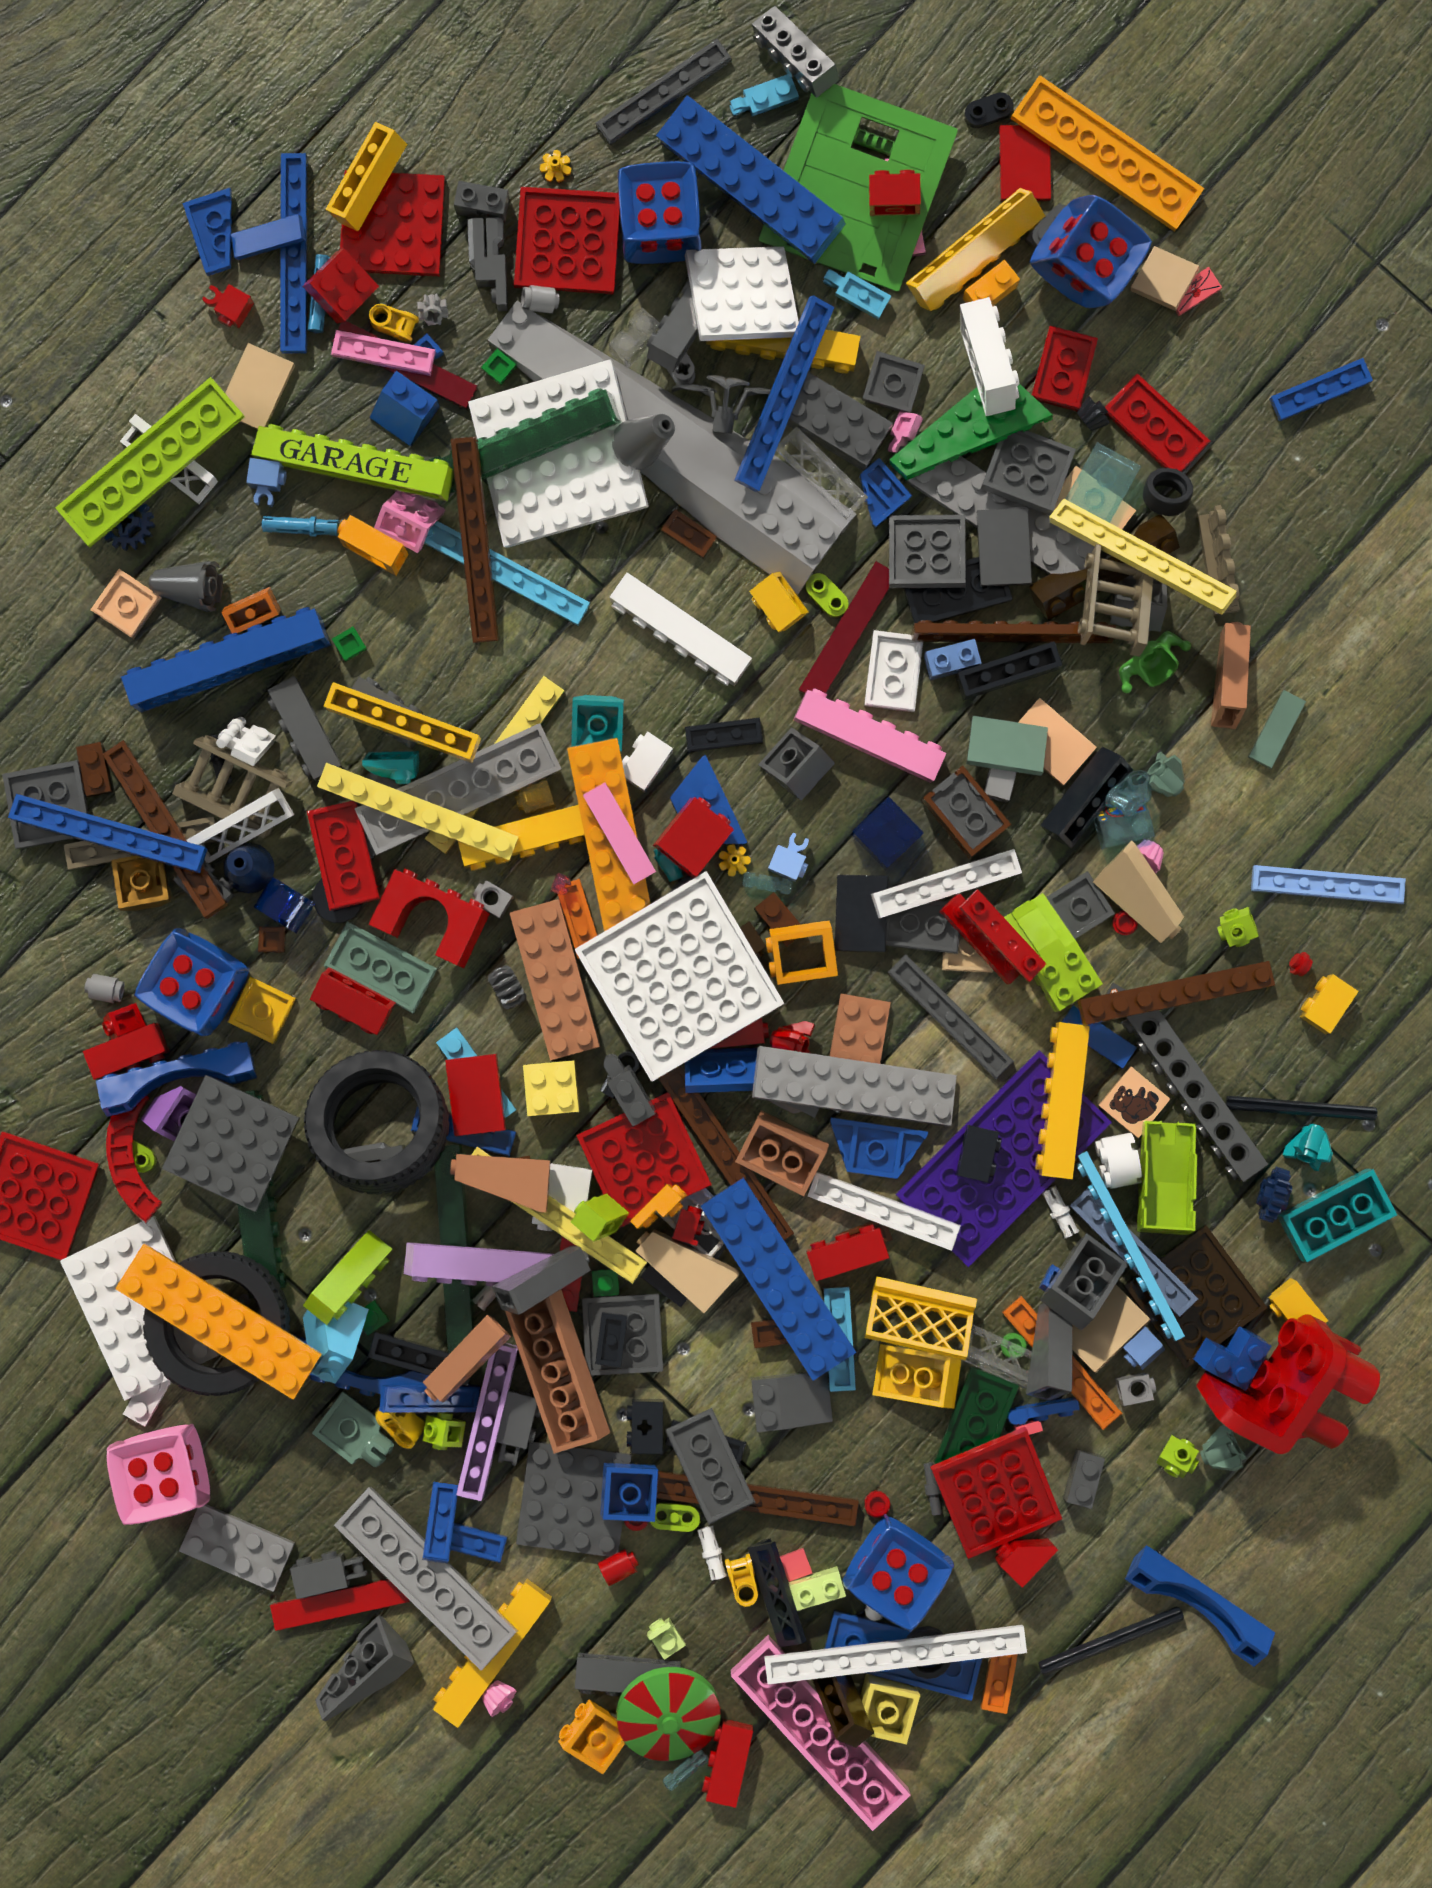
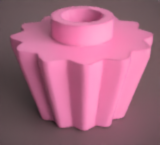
[1137,840,1164,873]
[481,1680,517,1717]

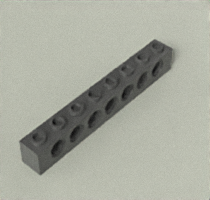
[1121,1010,1268,1182]

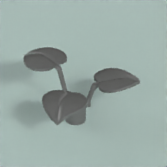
[671,375,771,434]

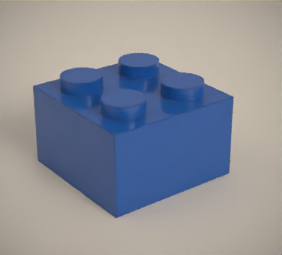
[600,1463,658,1522]

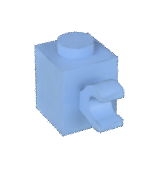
[768,833,809,882]

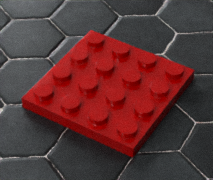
[340,170,445,277]
[514,187,620,294]
[576,1092,712,1228]
[0,1131,100,1260]
[930,1427,1062,1559]

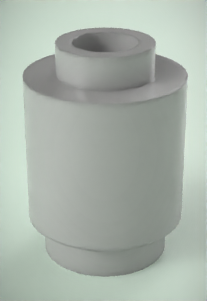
[521,285,559,313]
[84,974,125,1003]

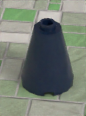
[224,843,275,894]

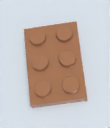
[829,994,891,1064]

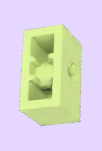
[788,1566,846,1611]

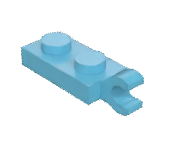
[729,74,799,116]
[823,269,891,320]

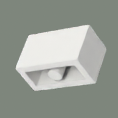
[622,731,673,793]

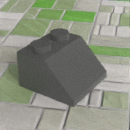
[1110,575,1167,632]
[758,727,835,801]

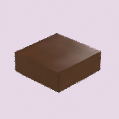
[258,926,286,953]

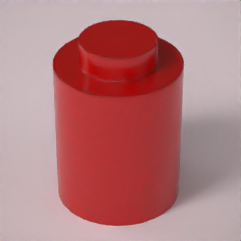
[598,1549,639,1586]

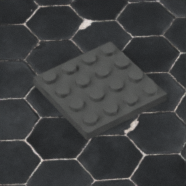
[162,1075,300,1212]
[516,1441,632,1557]

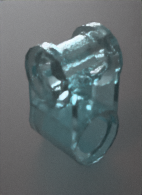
[1105,770,1152,817]

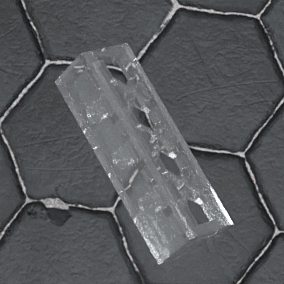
[776,426,868,520]
[959,1324,1032,1389]

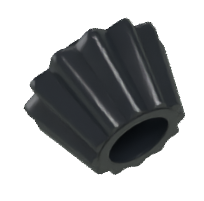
[1077,396,1110,431]

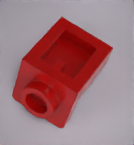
[102,1003,146,1040]

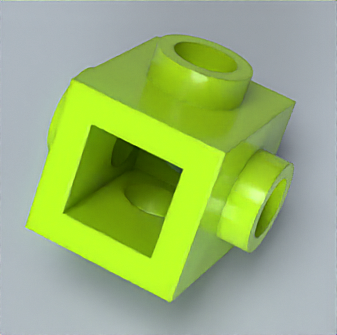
[1217,907,1259,947]
[423,1412,466,1450]
[1156,1435,1199,1479]

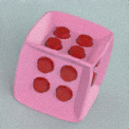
[107,1424,210,1525]

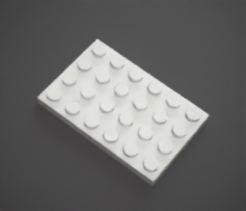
[60,1216,219,1401]

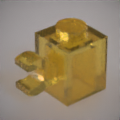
[515,780,555,815]

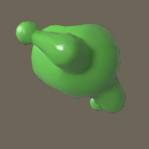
[1119,631,1191,693]

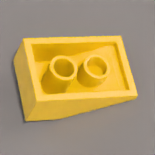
[872,1344,961,1409]

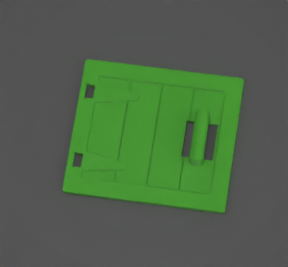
[759,84,958,292]

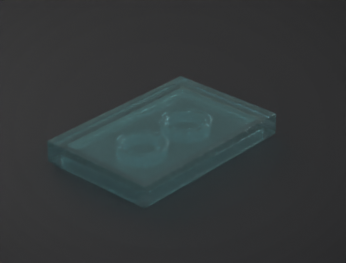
[1065,442,1141,523]

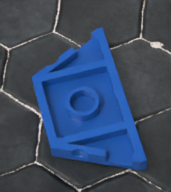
[670,755,748,845]
[830,1118,928,1179]

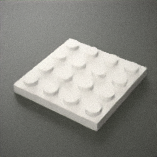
[685,246,799,341]

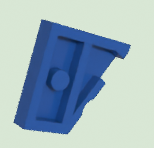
[860,458,912,529]

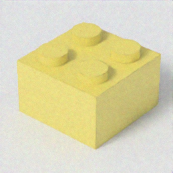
[523,1061,580,1116]
[860,1674,920,1745]

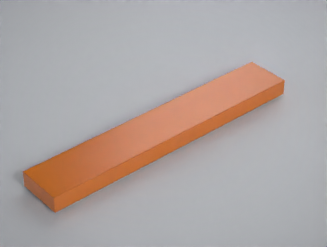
[1002,1296,1123,1430]

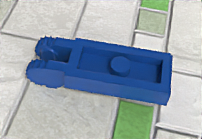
[1007,1397,1080,1425]

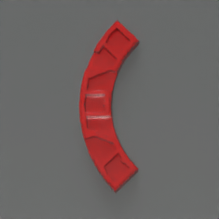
[106,1096,162,1224]

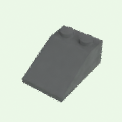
[751,1372,833,1432]

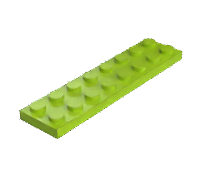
[55,377,245,548]

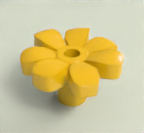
[540,150,572,183]
[719,844,751,877]

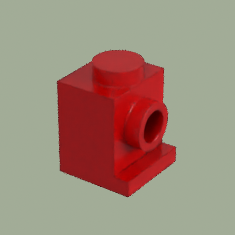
[672,1205,705,1246]

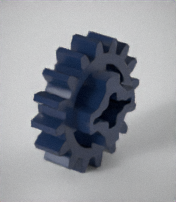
[104,503,155,551]
[1256,1166,1292,1223]

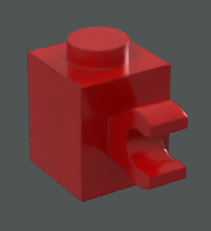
[202,284,254,328]

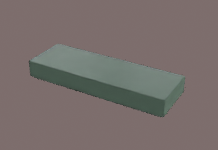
[1248,690,1306,769]

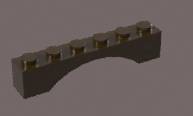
[1029,515,1180,620]

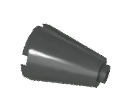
[612,414,675,470]
[149,561,223,612]

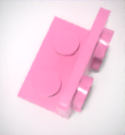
[374,491,445,553]

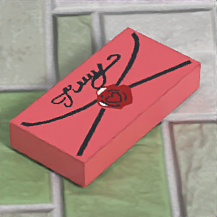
[1176,267,1222,316]

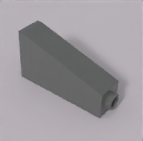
[492,1245,591,1315]
[1026,1303,1072,1401]

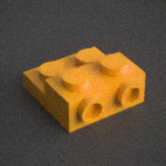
[630,1184,687,1229]
[558,1699,625,1774]

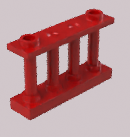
[939,889,1046,985]

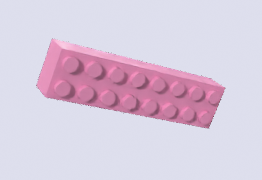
[731,1635,911,1831]

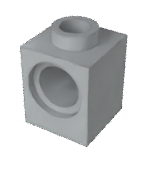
[984,768,1016,803]
[472,880,514,919]
[1115,1372,1156,1406]

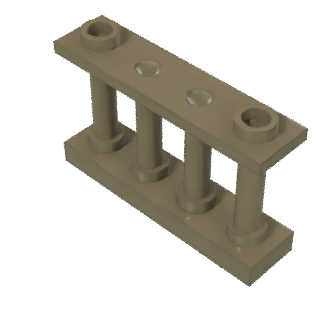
[1078,544,1153,657]
[172,735,293,838]

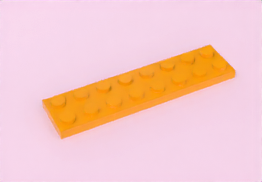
[1010,75,1204,232]
[567,738,650,932]
[115,1244,322,1400]

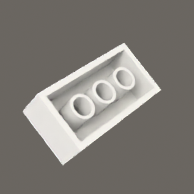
[960,297,1019,416]

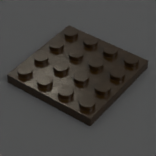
[1123,1225,1267,1369]

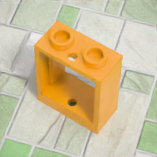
[337,515,409,576]
[765,920,838,985]

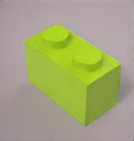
[571,1194,629,1242]

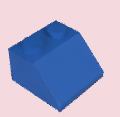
[370,371,440,447]

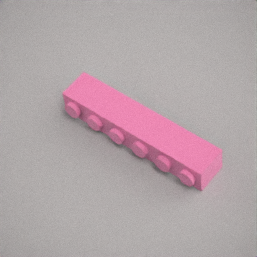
[793,689,946,783]

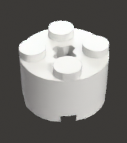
[1095,1133,1142,1189]

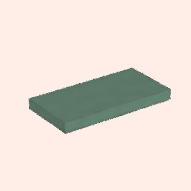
[324,921,437,1014]

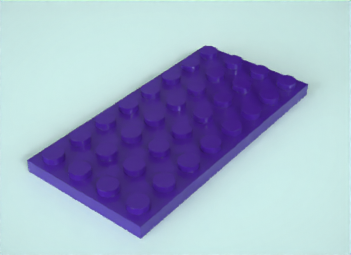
[895,1050,1112,1267]

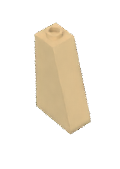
[1093,840,1184,943]
[636,1229,740,1313]

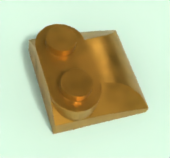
[111,855,171,911]

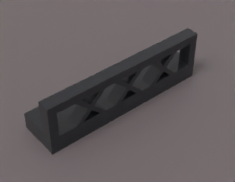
[748,1538,806,1647]

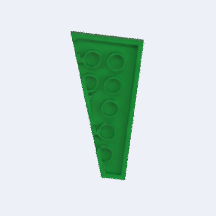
[889,384,1053,480]

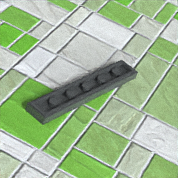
[595,39,732,145]
[887,954,1014,1080]

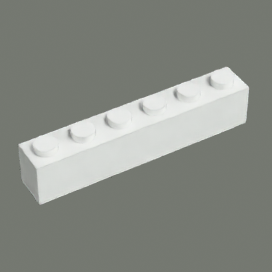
[610,573,752,686]

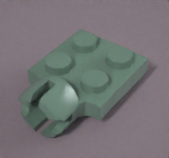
[312,1391,394,1467]

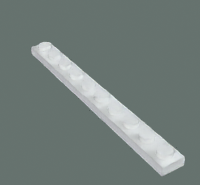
[764,1625,1027,1685]

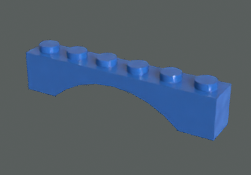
[96,1041,257,1117]
[293,1335,429,1396]
[1125,1545,1275,1667]

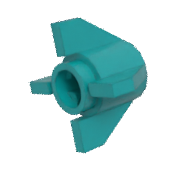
[1283,1124,1333,1171]

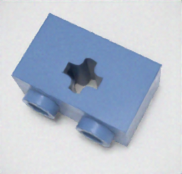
[924,639,981,680]

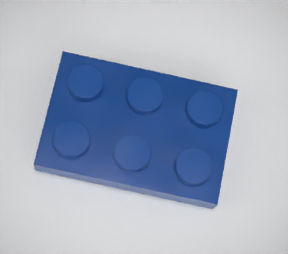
[685,1048,758,1093]

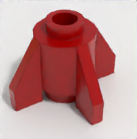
[770,1021,815,1054]

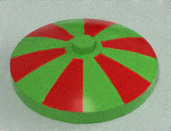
[616,1667,720,1761]

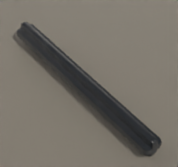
[1225,1096,1378,1121]
[1038,1606,1184,1676]

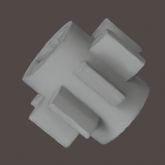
[417,293,448,326]

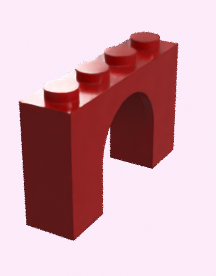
[369,869,490,969]

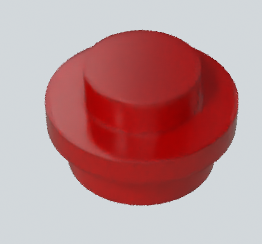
[1112,910,1138,936]
[1289,952,1313,977]

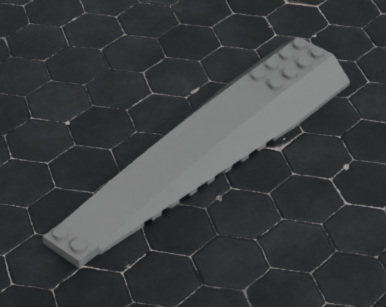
[488,300,857,595]

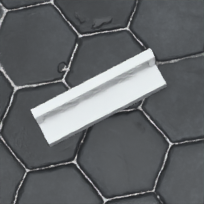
[120,414,218,504]
[187,788,294,863]

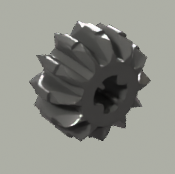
[488,965,526,1010]

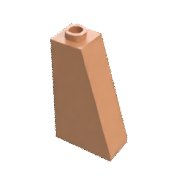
[1211,622,1251,729]
[450,1154,551,1213]
[423,1315,511,1402]

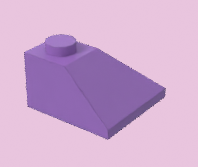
[141,1086,196,1142]

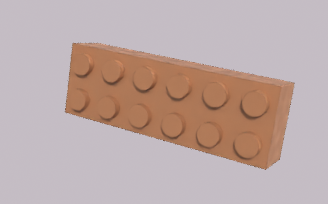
[510,899,600,1061]
[505,1289,610,1453]

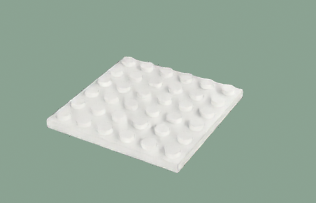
[468,359,649,548]
[575,871,785,1082]

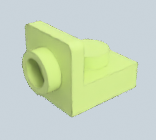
[647,1618,686,1660]

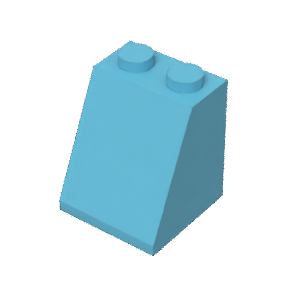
[303,1302,369,1384]

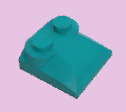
[571,695,624,751]
[362,751,419,784]

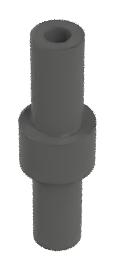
[923,1462,942,1515]

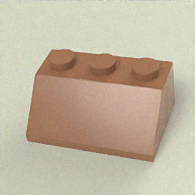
[735,1110,829,1196]

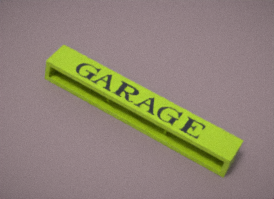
[251,424,454,501]

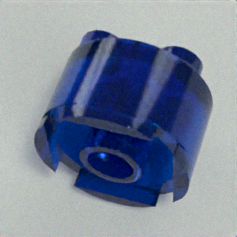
[253,877,315,934]

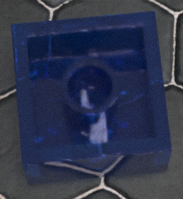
[851,797,924,871]

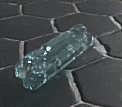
[743,872,793,895]
[663,1750,708,1791]

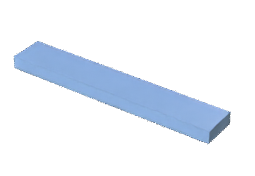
[1251,865,1406,904]

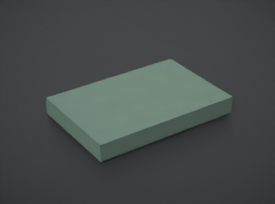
[966,716,1048,776]

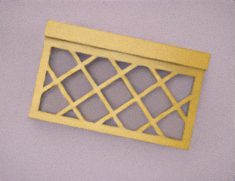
[865,1277,977,1360]

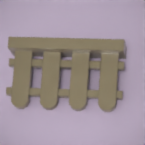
[1197,505,1240,616]

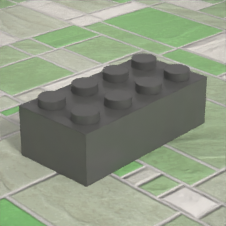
[787,372,893,471]

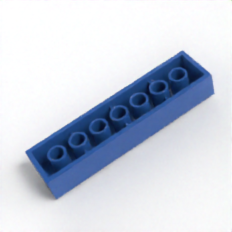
[656,95,846,264]
[121,607,331,712]
[700,1177,856,1381]

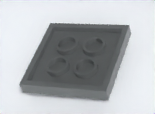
[981,430,1076,515]
[889,515,966,588]
[2,760,89,849]
[582,1294,663,1376]

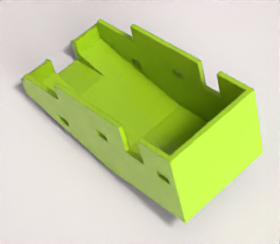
[1004,893,1103,1012]
[1137,1121,1197,1235]

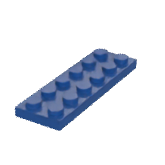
[824,1610,982,1701]

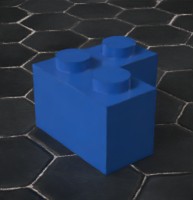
[1193,1326,1272,1390]

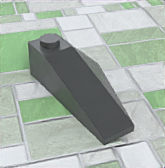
[315,1615,414,1721]

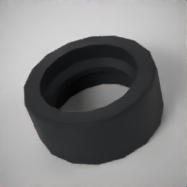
[1143,468,1193,516]
[906,1626,951,1679]

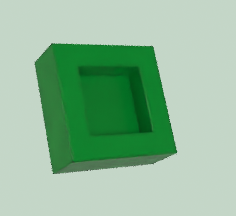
[481,348,517,385]
[332,626,367,662]
[592,1269,620,1297]
[363,1300,390,1336]

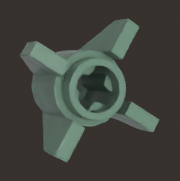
[1136,752,1185,797]
[1200,1425,1247,1471]

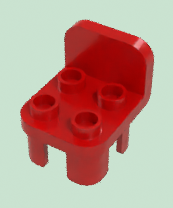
[1196,1314,1380,1454]

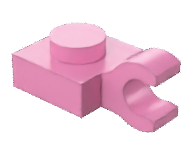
[888,412,923,453]

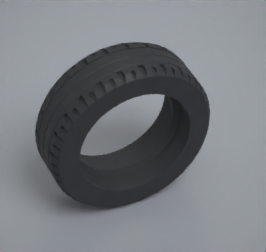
[304,1050,449,1195]
[143,1251,290,1396]

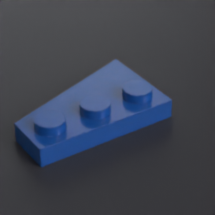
[183,188,232,276]

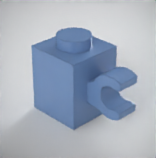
[246,458,287,507]
[1123,1327,1165,1370]

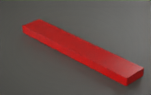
[270,1579,411,1631]

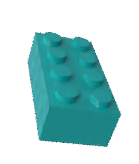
[1277,1168,1397,1262]

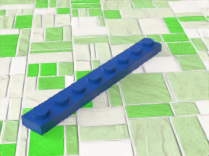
[280,153,307,354]
[734,295,834,492]
[8,794,208,873]

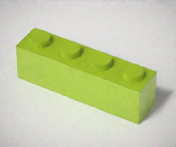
[303,1230,392,1325]

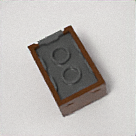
[921,766,1011,859]

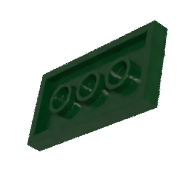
[933,1366,1019,1464]

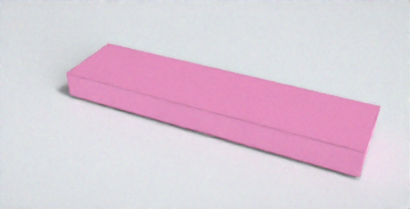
[331,330,436,376]
[583,782,656,884]

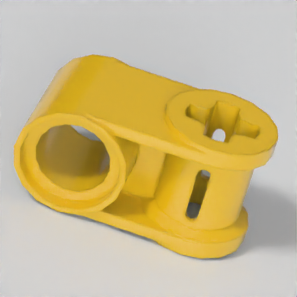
[369,304,419,343]
[375,1407,425,1449]
[725,1554,758,1607]

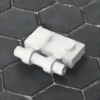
[216,717,276,766]

